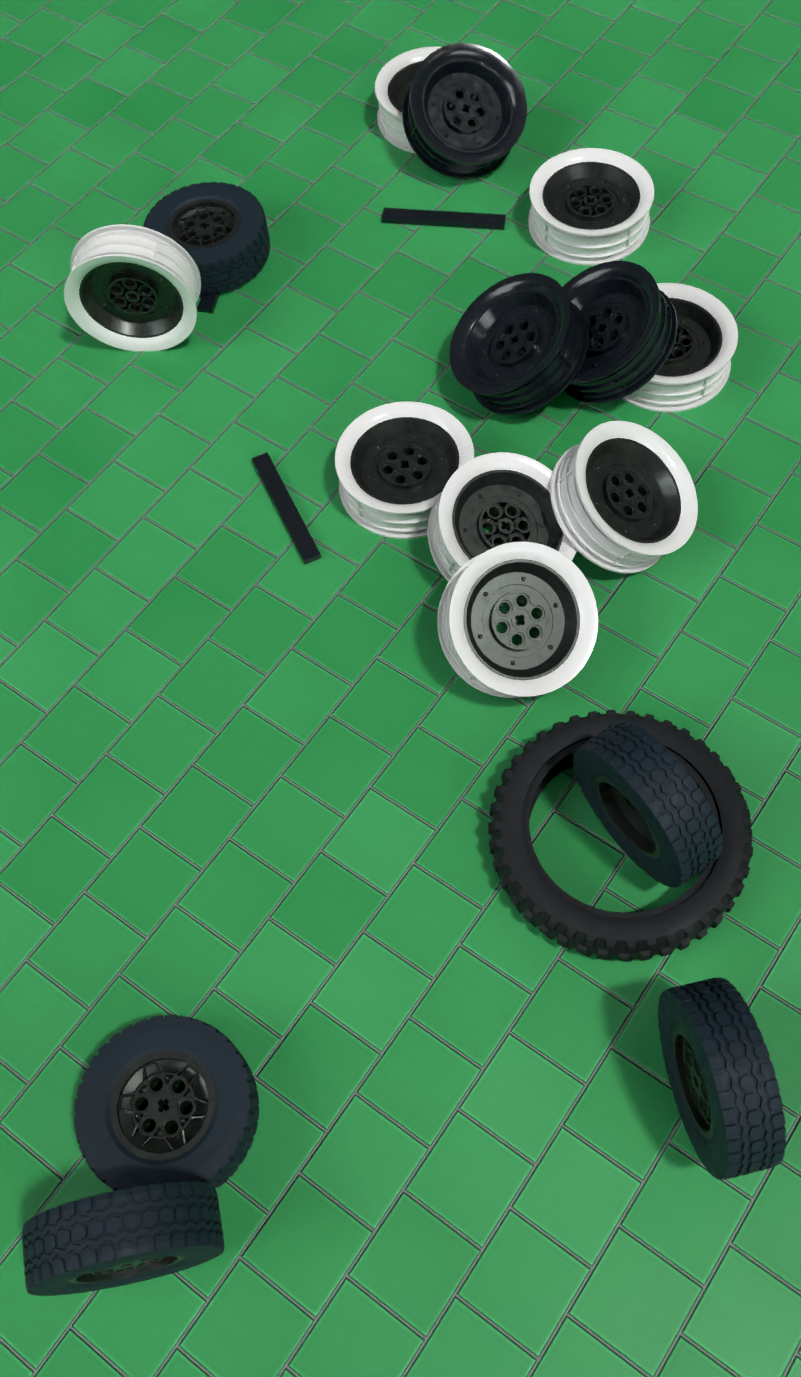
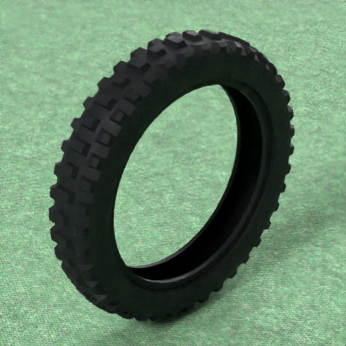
[488,710,753,962]

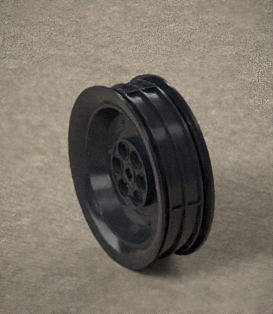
[402,43,527,179]
[563,261,678,404]
[449,273,589,416]

